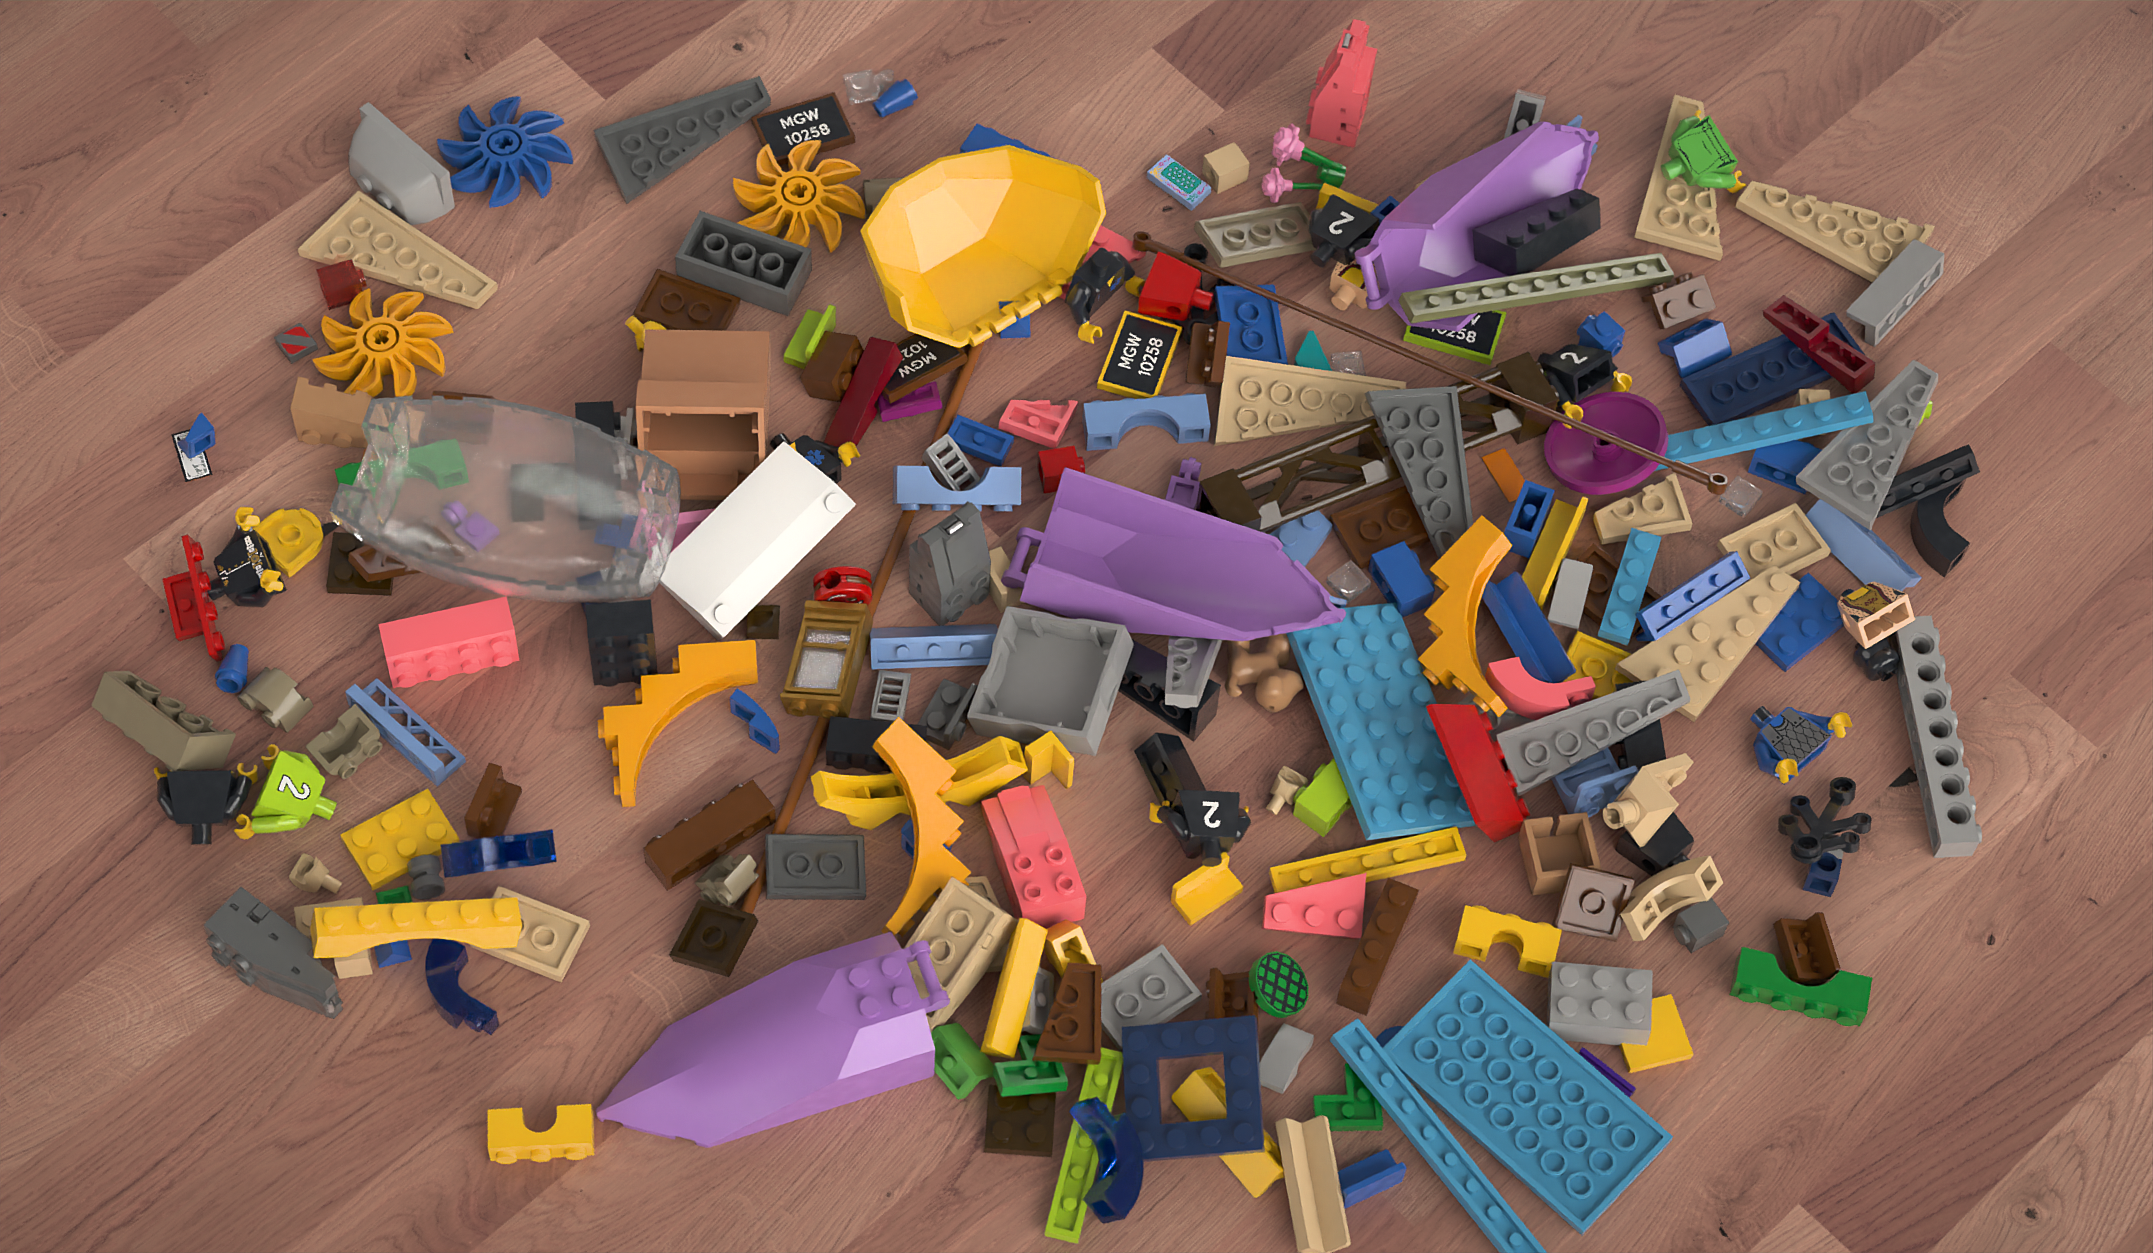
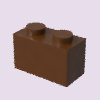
[800,331,864,402]

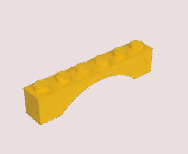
[310,897,522,958]

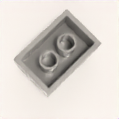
[1546,962,1653,1046]

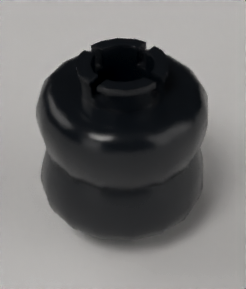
[1853,638,1900,682]

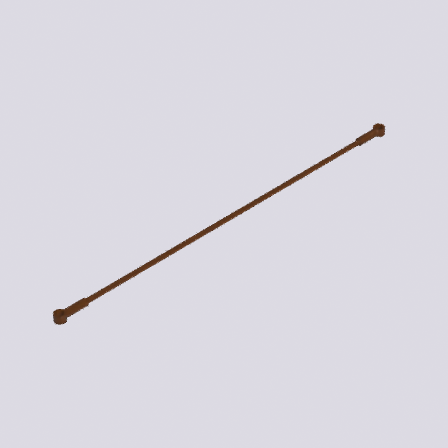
[1132,231,1728,495]

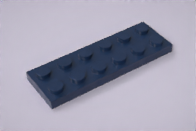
[1680,312,1867,426]

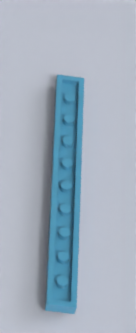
[1330,1018,1547,1253]

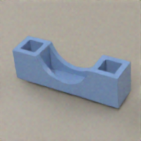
[1082,393,1211,451]
[893,466,1021,512]

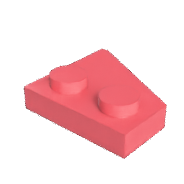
[998,400,1078,449]

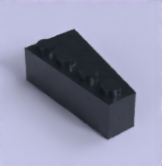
[1472,188,1601,276]
[1118,638,1221,742]

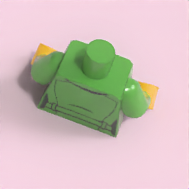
[1661,110,1746,193]

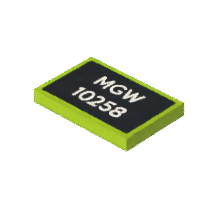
[1403,310,1507,365]

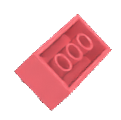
[378,597,519,688]

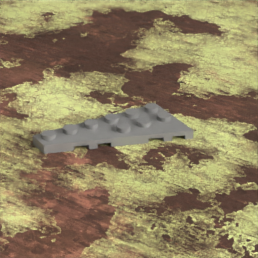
[1796,359,1938,530]

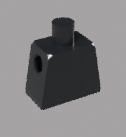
[1615,812,1694,876]

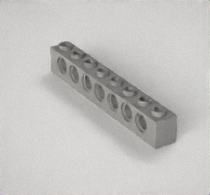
[1888,616,1982,858]

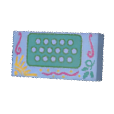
[1147,154,1211,211]

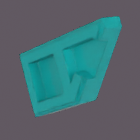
[1294,330,1332,371]

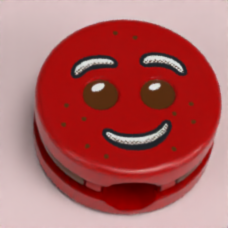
[813,566,873,605]

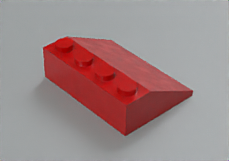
[1426,704,1531,843]

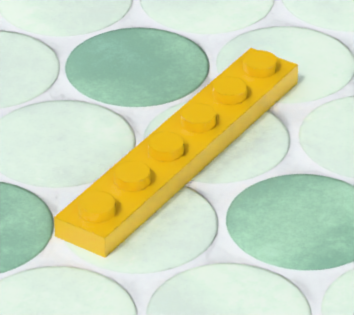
[1269,827,1466,893]

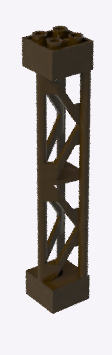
[1196,352,1559,532]

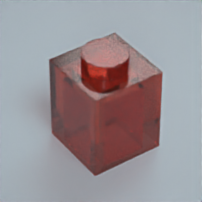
[316,259,367,310]

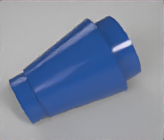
[872,79,918,118]
[215,644,249,693]

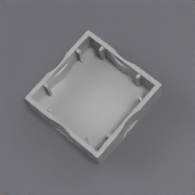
[967,606,1134,756]

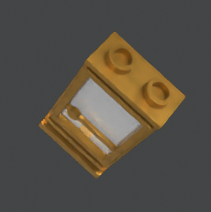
[780,600,874,719]

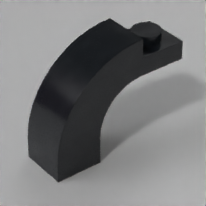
[1910,479,1970,577]

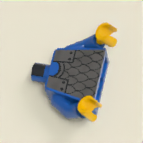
[1750,706,1853,785]

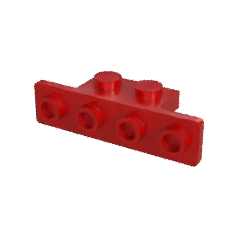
[162,534,225,662]

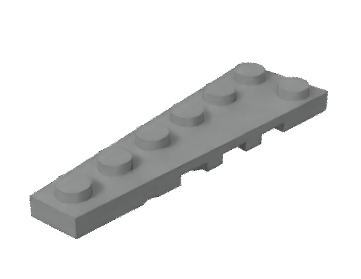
[1165,636,1222,708]
[1496,670,1690,796]

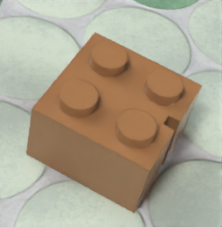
[1518,812,1602,896]

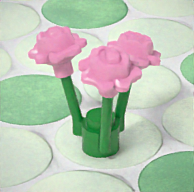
[1262,124,1346,203]

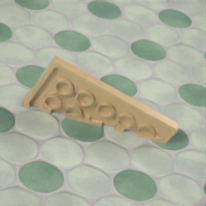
[1634,95,1723,261]
[1735,181,1935,283]
[298,191,498,309]
[1214,356,1406,446]
[1615,566,1800,722]

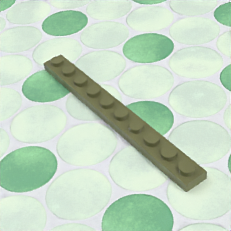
[1398,253,1674,324]

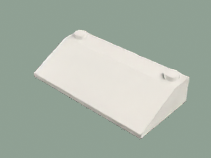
[650,441,856,641]

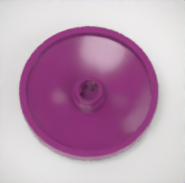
[1544,392,1668,495]

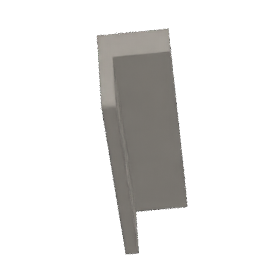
[1846,240,1944,347]

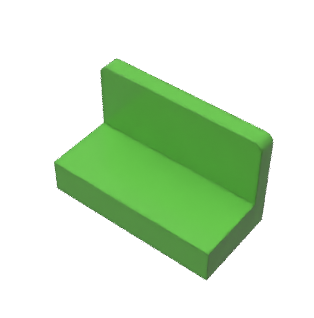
[931,1023,994,1100]

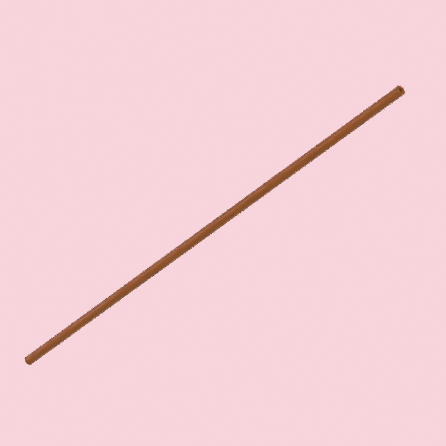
[740,341,985,914]

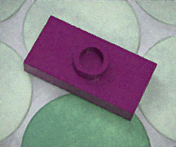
[877,382,942,422]

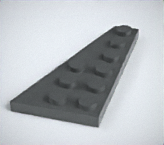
[594,76,771,204]
[1365,386,1473,559]

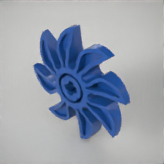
[437,96,573,207]

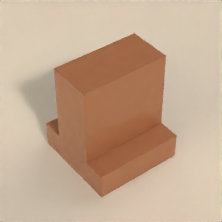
[636,329,771,500]

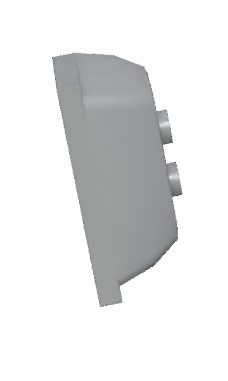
[348,102,455,225]

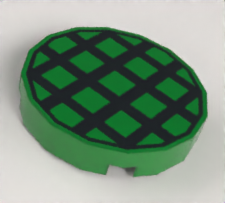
[1249,951,1308,1018]

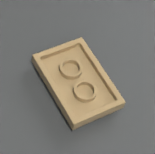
[1717,503,1831,584]
[470,886,590,983]

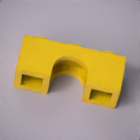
[1453,905,1562,978]
[488,1104,594,1164]

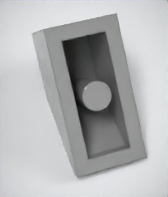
[1504,89,1547,139]

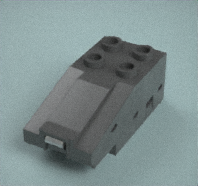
[909,501,991,626]
[203,887,343,1019]

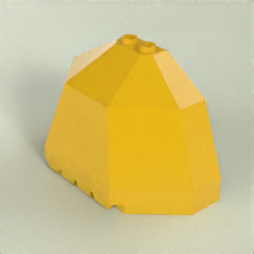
[860,145,1106,348]

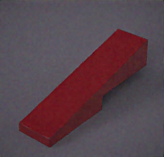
[1763,295,1876,394]
[824,336,903,447]

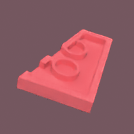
[1262,873,1366,940]

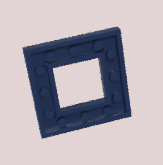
[1121,1015,1265,1163]

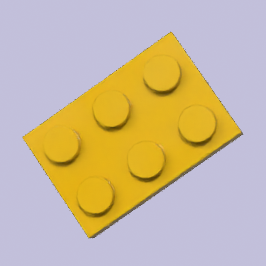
[340,788,460,891]

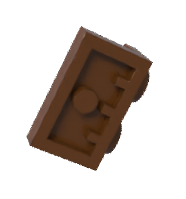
[1186,321,1230,387]
[464,762,522,844]

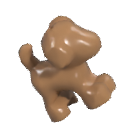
[1224,634,1303,713]

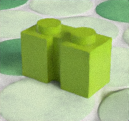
[1293,758,1352,837]

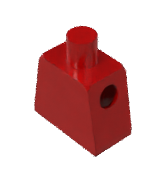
[1138,251,1214,321]

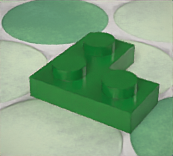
[993,1034,1068,1097]
[1312,1063,1383,1131]

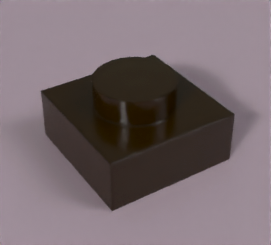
[747,605,780,639]

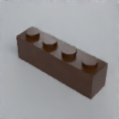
[644,779,776,891]
[1336,877,1419,1016]

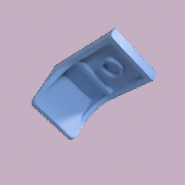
[1551,747,1638,817]

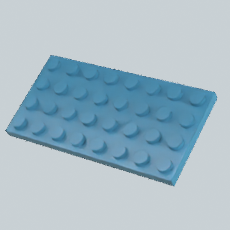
[1286,603,1477,840]
[1383,959,1673,1235]

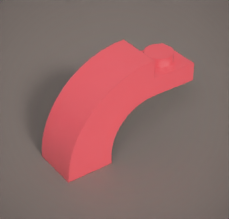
[1485,657,1596,720]

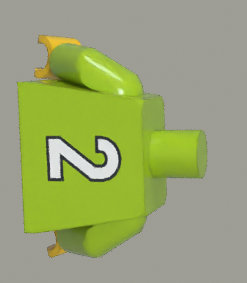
[234,744,337,839]

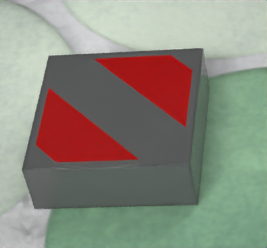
[274,322,318,364]

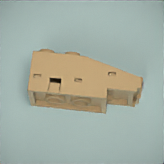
[904,877,1018,1033]

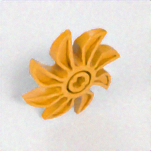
[733,140,865,253]
[312,288,454,401]

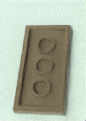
[1194,202,1315,268]

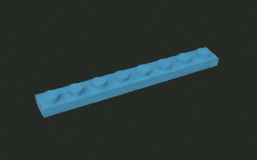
[1654,391,1874,471]

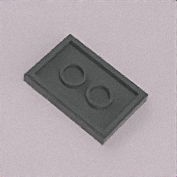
[765,834,866,900]

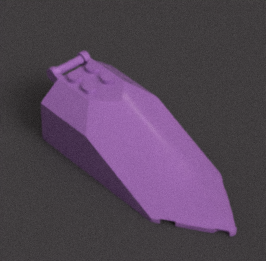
[1354,121,1599,331]
[1001,468,1346,641]
[596,932,950,1148]

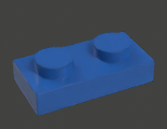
[947,415,1014,467]

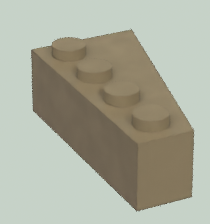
[91,671,236,771]

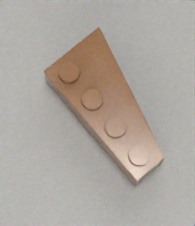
[290,376,428,452]

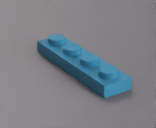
[1597,528,1662,646]

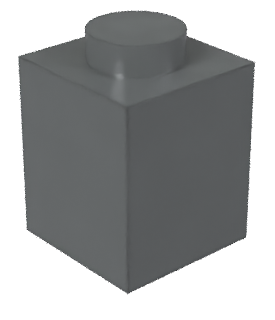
[1672,897,1729,953]

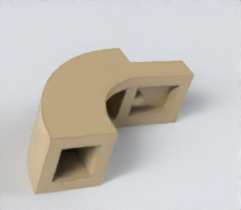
[1620,856,1723,941]

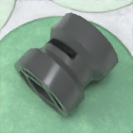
[407,855,445,900]

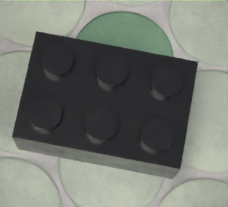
[585,599,658,687]

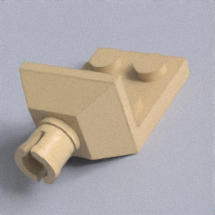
[1603,753,1694,847]

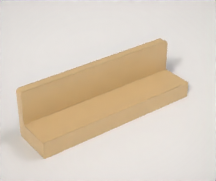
[1275,1115,1351,1253]

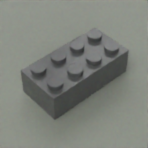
[675,211,812,316]

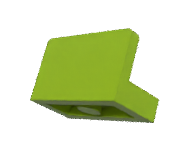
[783,304,836,369]

